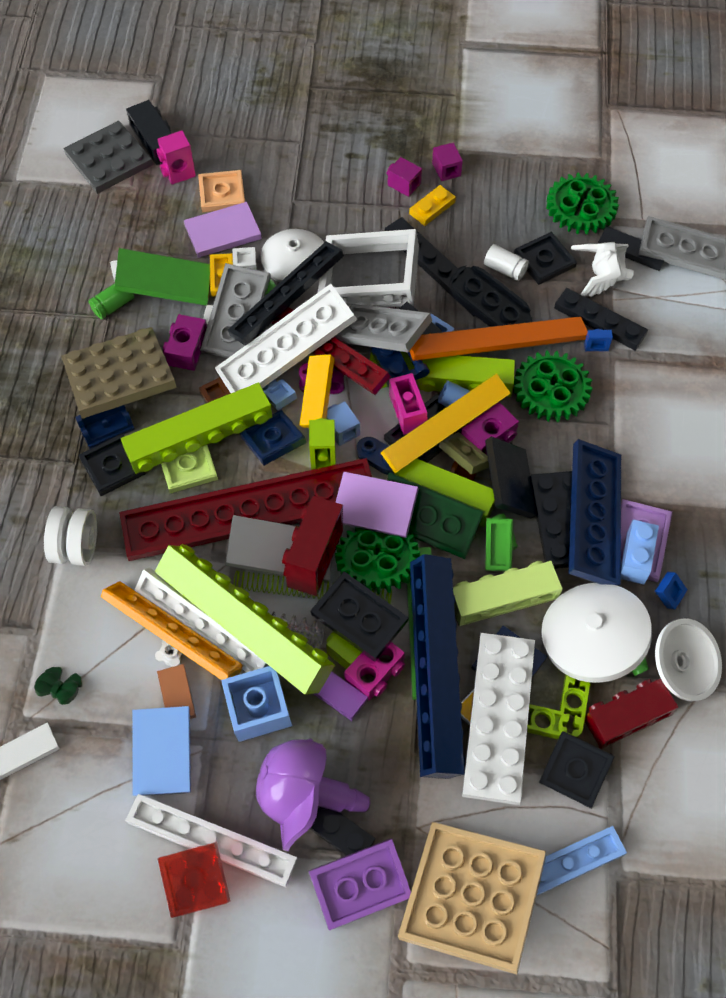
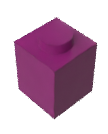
[432,142,463,181]
[387,157,422,197]

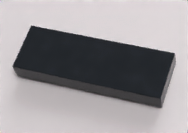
[598,226,664,271]

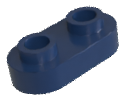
[357,437,395,475]

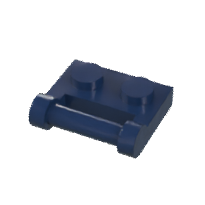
[371,347,430,387]

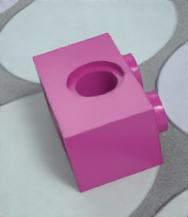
[156,131,196,185]
[389,373,427,435]

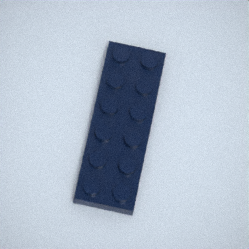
[569,439,622,586]

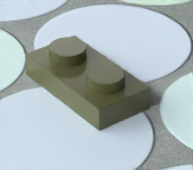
[439,432,489,475]

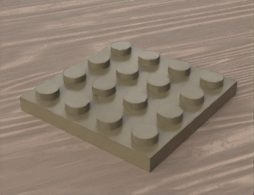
[61,327,177,418]

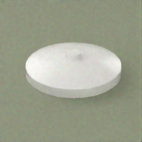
[542,583,652,683]

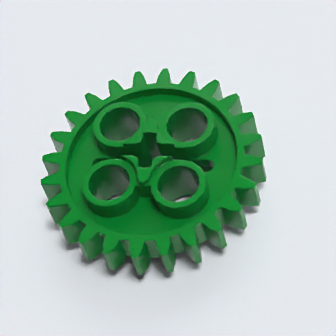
[546,173,619,235]
[513,350,593,422]
[335,527,420,595]

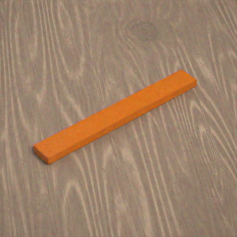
[409,317,588,361]

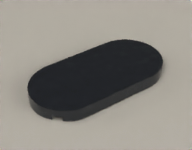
[449,266,532,327]

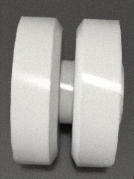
[44,506,97,566]

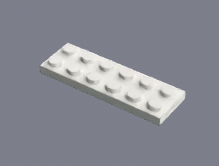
[215,284,357,393]
[462,633,535,805]

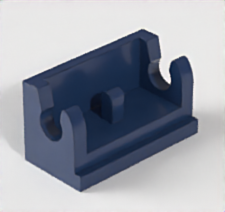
[75,405,135,449]

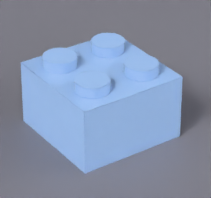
[221,666,292,742]

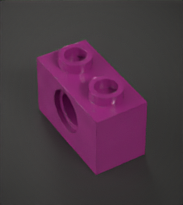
[163,314,207,371]
[461,402,519,455]

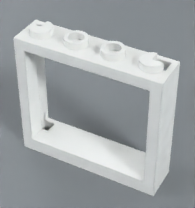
[318,229,419,308]

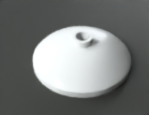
[261,229,324,282]
[655,618,722,701]

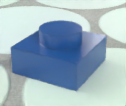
[584,329,613,351]
[655,572,688,610]

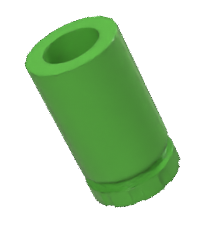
[89,283,135,319]

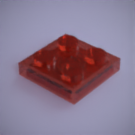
[157,841,230,918]

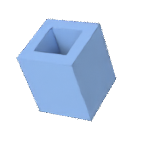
[326,401,360,446]

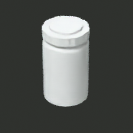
[484,244,529,281]

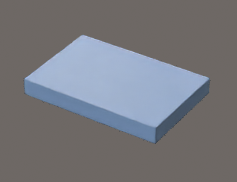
[132,706,191,796]

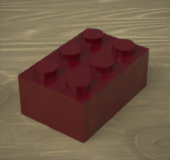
[282,496,343,597]

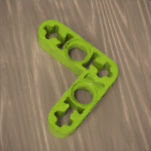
[527,674,590,739]

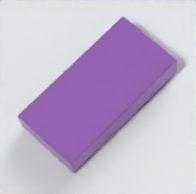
[314,672,368,721]

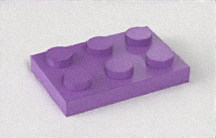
[308,838,411,930]

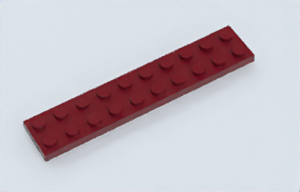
[119,458,372,561]

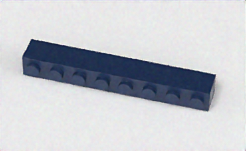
[410,554,465,779]

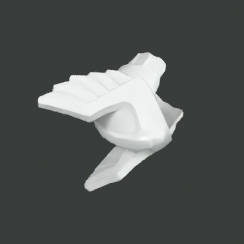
[571,242,634,297]

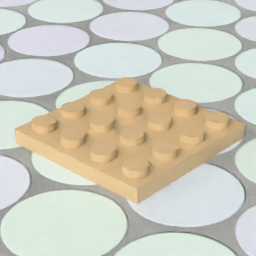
[398,822,546,974]

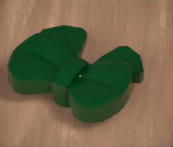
[34,667,82,705]

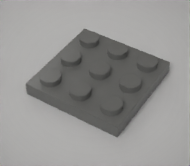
[64,120,153,194]

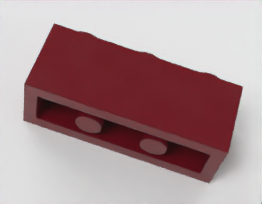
[585,678,678,749]

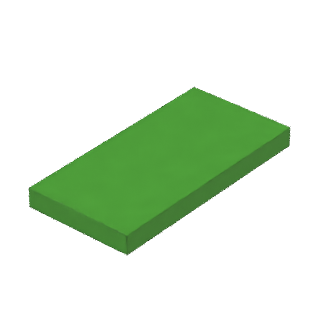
[114,248,210,305]

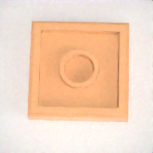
[198,170,245,212]

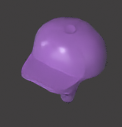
[256,739,370,851]

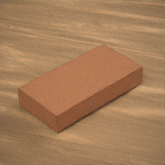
[157,664,196,719]

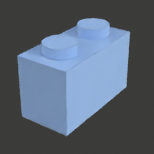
[621,520,659,585]

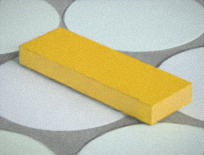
[300,355,335,428]

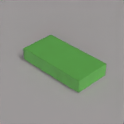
[485,518,513,571]

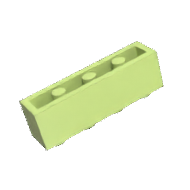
[453,561,562,626]

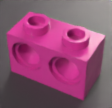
[344,642,405,701]

